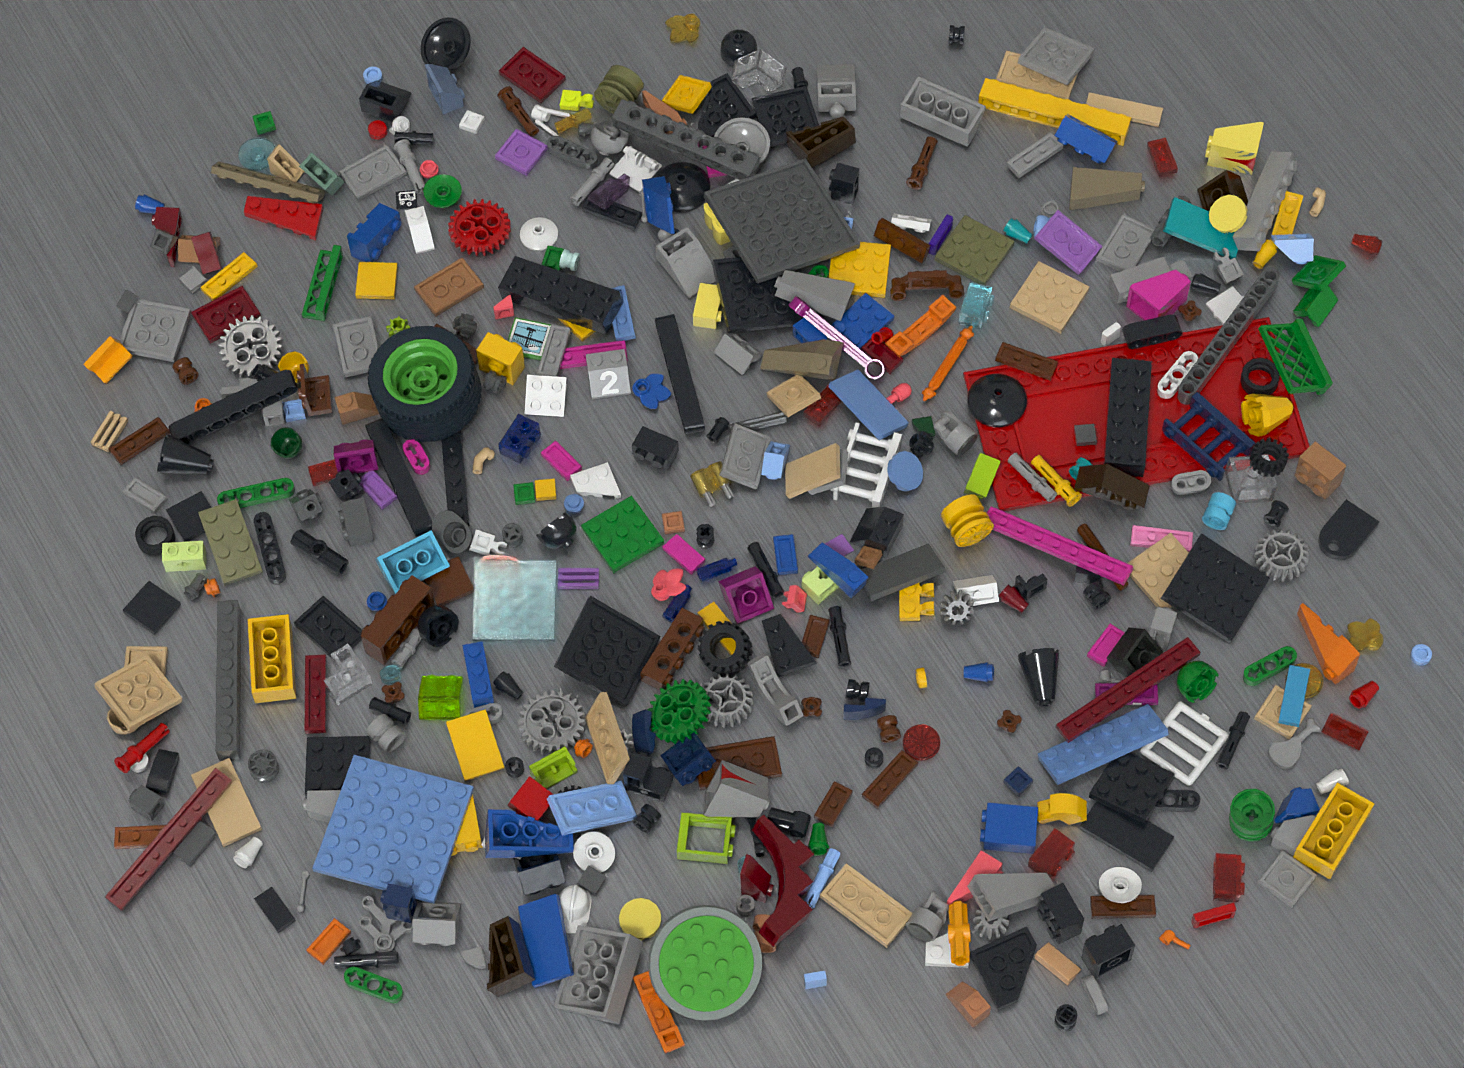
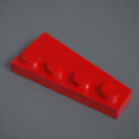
[244,196,323,240]

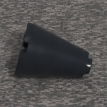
[157,434,214,474]
[1018,648,1059,707]

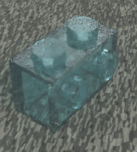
[959,282,995,329]

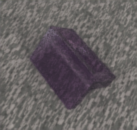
[588,174,630,210]

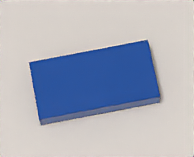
[773,534,798,575]

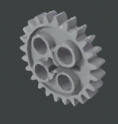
[219,315,283,378]
[518,690,586,754]

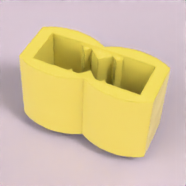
[704,203,730,245]

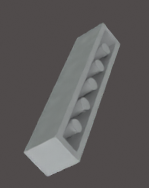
[1233,151,1298,251]

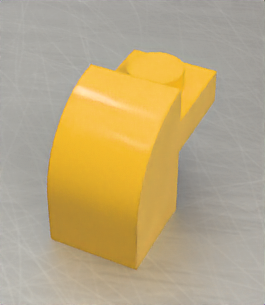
[1037,793,1087,825]

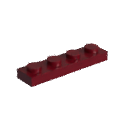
[304,654,327,734]

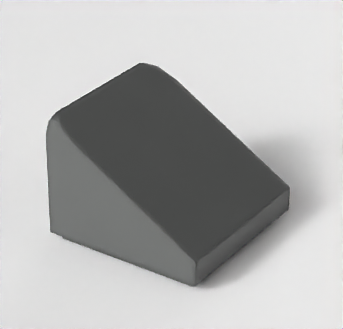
[150,229,178,254]
[116,290,138,313]

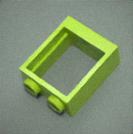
[677,812,736,864]

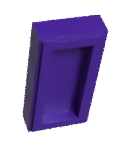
[928,214,953,256]

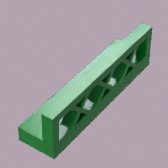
[302,245,343,321]

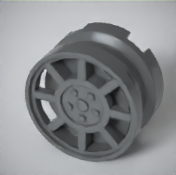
[248,749,279,783]

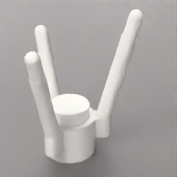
[531,104,576,136]

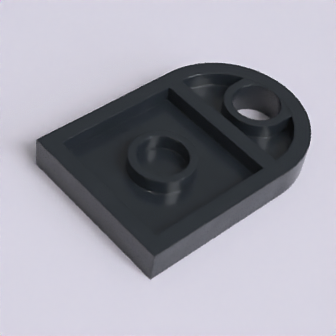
[1318,499,1380,560]

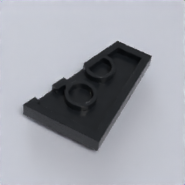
[762,614,817,677]

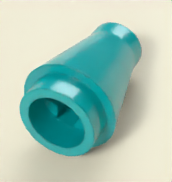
[1003,218,1033,244]

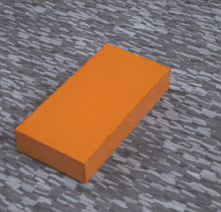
[306,918,351,965]

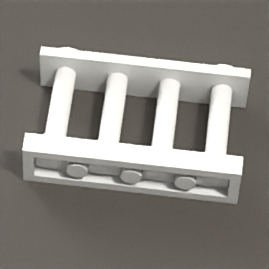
[831,422,902,508]

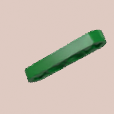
[217,478,295,509]

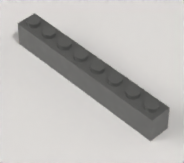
[215,600,241,761]

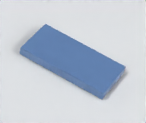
[828,370,909,440]

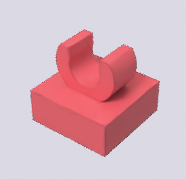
[782,585,807,613]

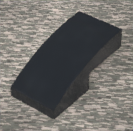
[146,749,179,793]

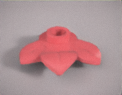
[651,568,687,601]

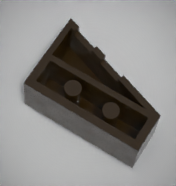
[786,117,856,168]
[1074,464,1150,511]
[487,916,535,997]

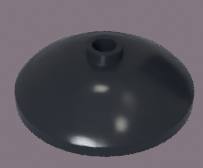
[421,17,471,72]
[655,162,710,212]
[967,374,1027,427]

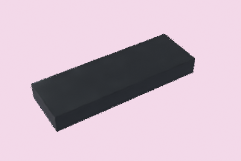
[582,193,642,231]

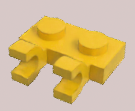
[899,583,935,621]

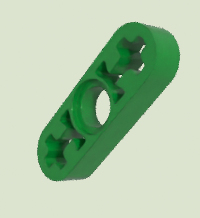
[1243,646,1297,686]
[344,967,403,1004]

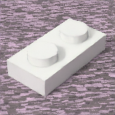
[891,213,932,233]

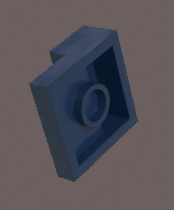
[660,733,716,786]

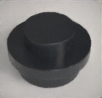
[340,937,361,956]

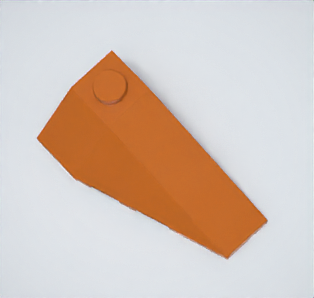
[1297,603,1360,685]

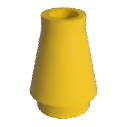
[1252,239,1278,269]

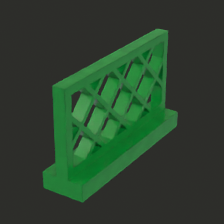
[1258,319,1333,395]

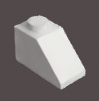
[405,206,435,254]

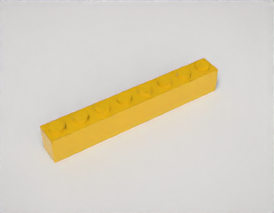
[978,78,1131,146]

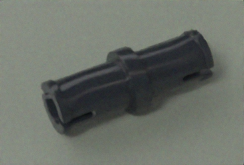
[395,130,433,146]
[369,697,411,725]

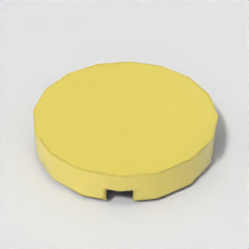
[1209,195,1247,233]
[619,898,662,940]

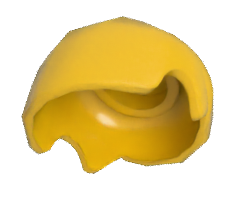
[278,351,309,383]

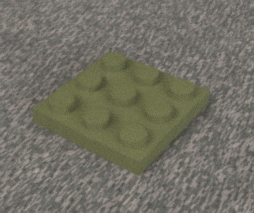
[935,215,1014,287]

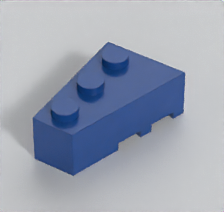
[347,203,402,262]

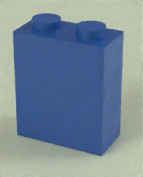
[980,802,1038,854]

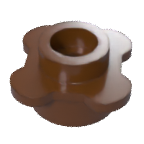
[1178,300,1202,321]
[382,682,405,703]
[801,697,822,717]
[997,710,1022,733]

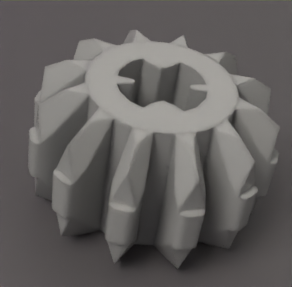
[940,590,974,625]
[973,909,1009,941]

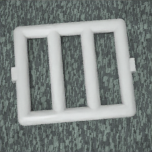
[1140,701,1229,786]

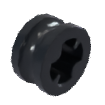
[865,747,883,769]
[505,757,524,778]

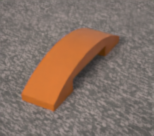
[886,295,956,357]
[633,971,685,1054]

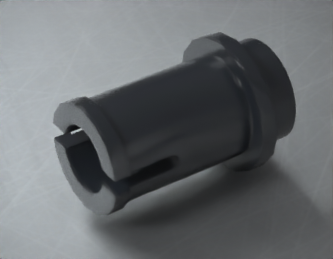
[791,67,808,88]
[706,417,730,443]

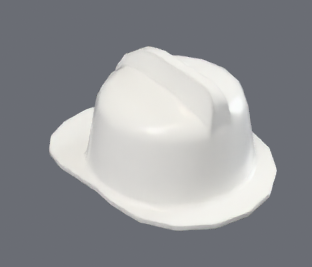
[559,885,592,934]

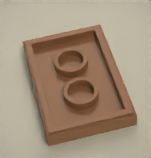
[414,258,484,317]

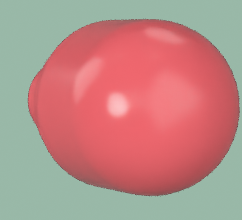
[886,383,912,404]

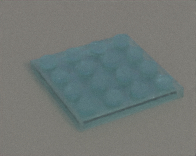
[472,561,557,642]

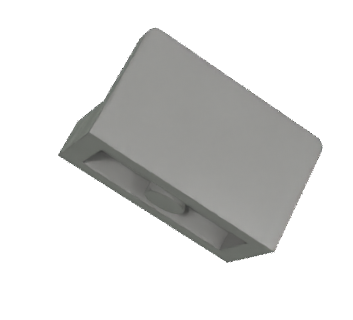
[714,333,763,375]

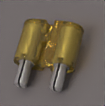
[690,461,734,507]

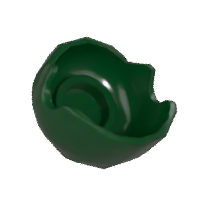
[271,427,303,459]

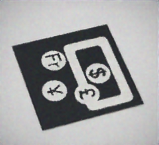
[396,190,417,210]

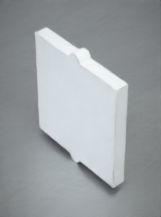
[1206,286,1251,325]

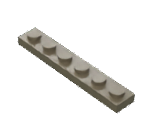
[211,161,325,203]

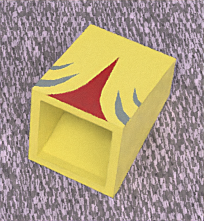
[1205,122,1264,175]

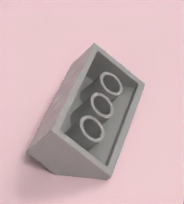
[900,77,986,147]

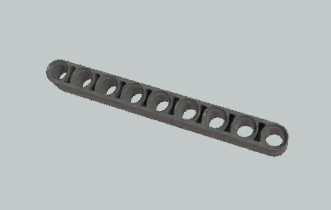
[1178,267,1280,405]

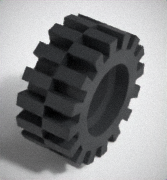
[1249,438,1289,477]

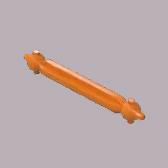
[922,326,974,402]

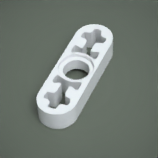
[1157,351,1198,399]

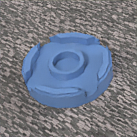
[887,451,923,492]

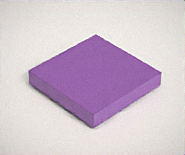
[495,129,548,176]

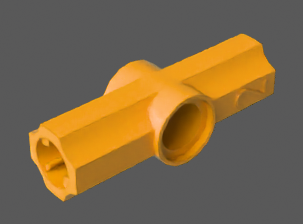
[948,901,971,966]

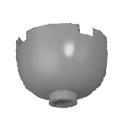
[590,121,629,156]

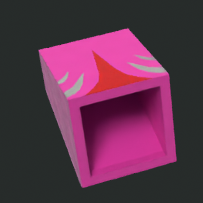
[1126,270,1191,321]

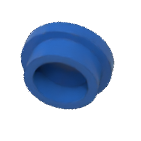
[367,591,387,611]

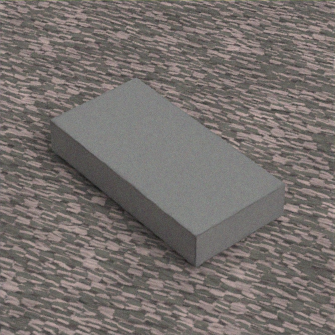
[123,477,168,514]

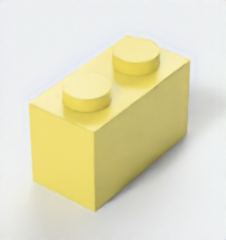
[693,283,723,329]

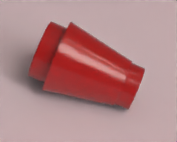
[1349,681,1379,709]

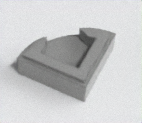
[460,946,487,969]

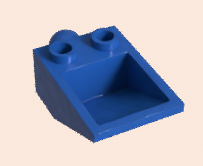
[642,176,675,234]

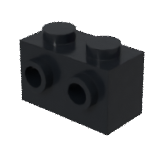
[632,426,679,469]

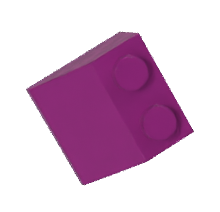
[334,439,378,473]
[718,566,774,624]

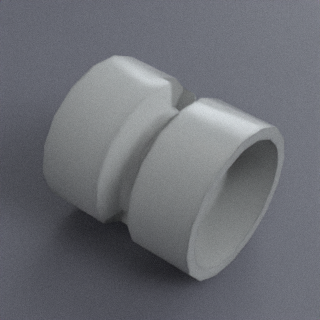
[366,714,406,753]

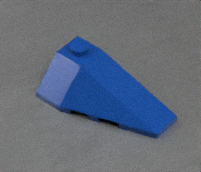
[485,809,574,858]

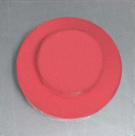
[419,160,439,178]

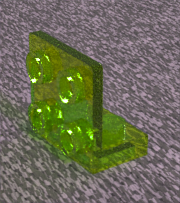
[418,675,463,720]

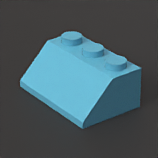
[375,530,450,594]

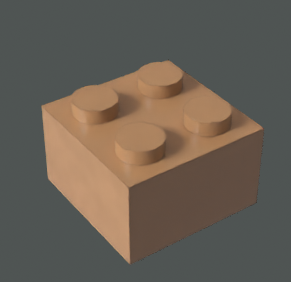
[1294,441,1347,500]

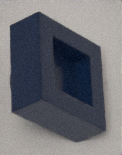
[1003,766,1033,796]

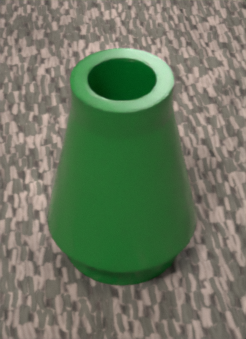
[808,823,829,856]

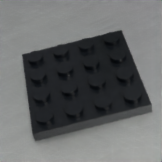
[712,257,803,333]
[1160,533,1270,643]
[554,596,661,707]

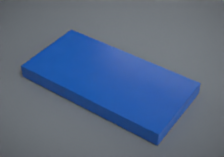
[518,894,574,988]

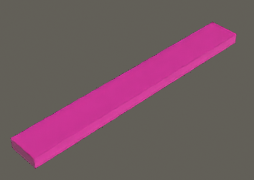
[987,506,1134,586]

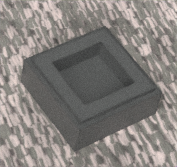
[1074,424,1097,446]
[577,865,606,896]

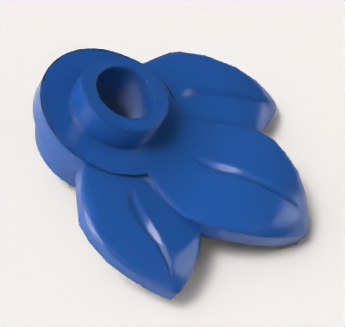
[632,374,671,409]

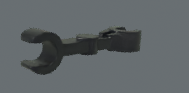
[744,817,764,857]

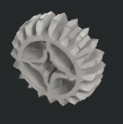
[1254,528,1310,582]
[704,673,754,728]

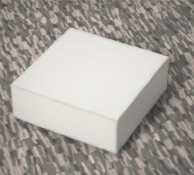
[459,110,485,134]
[1101,322,1121,347]

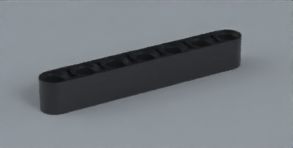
[655,314,705,435]
[168,370,298,444]
[365,418,432,537]

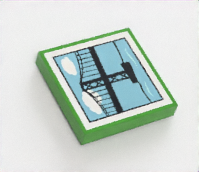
[508,317,551,361]

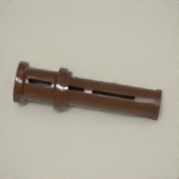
[497,86,539,137]
[906,136,938,190]

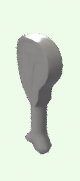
[1268,718,1321,770]

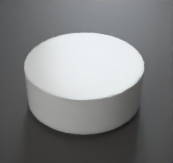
[130,753,149,773]

